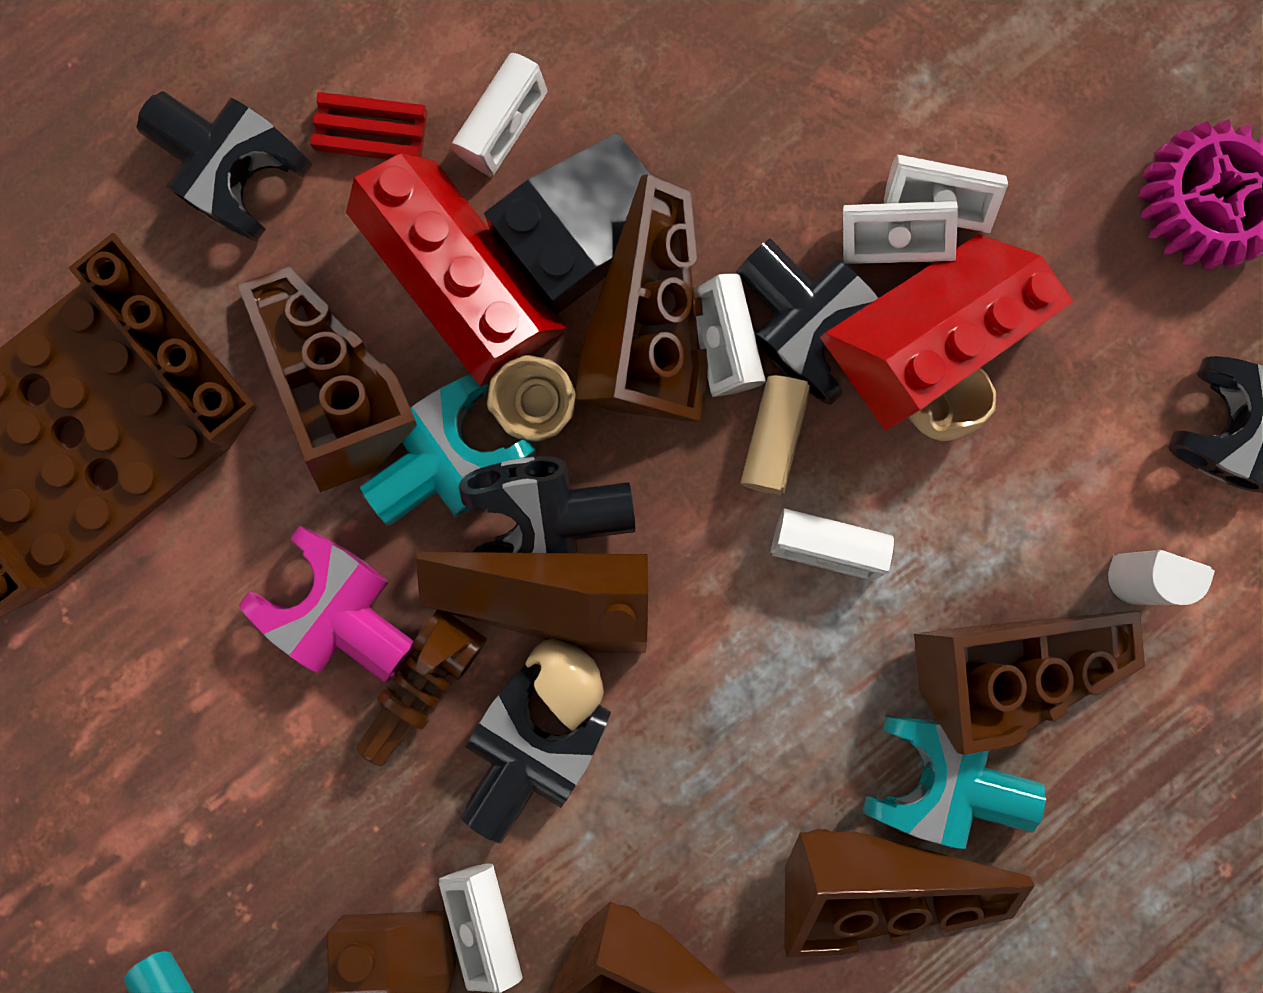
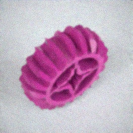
[1137,119,1263,271]

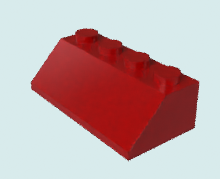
[346,153,567,386]
[820,234,1074,431]

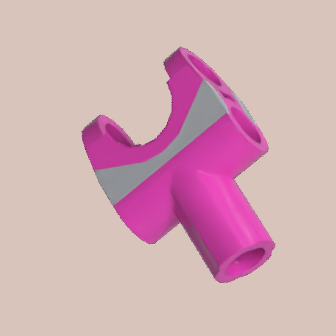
[239,526,414,684]

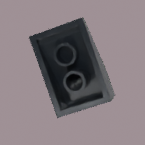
[484,132,651,315]

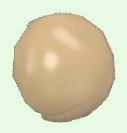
[487,355,576,442]
[908,368,996,441]
[526,639,604,730]

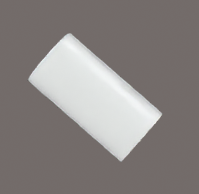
[450,53,548,177]
[884,154,1008,233]
[843,201,958,264]
[693,274,766,397]
[770,508,894,581]
[1108,550,1215,605]
[439,864,523,993]

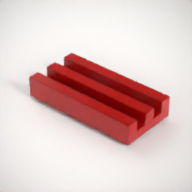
[310,92,428,160]

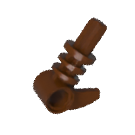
[356,610,487,767]

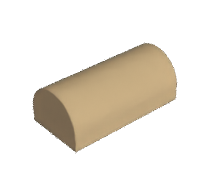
[740,376,810,497]

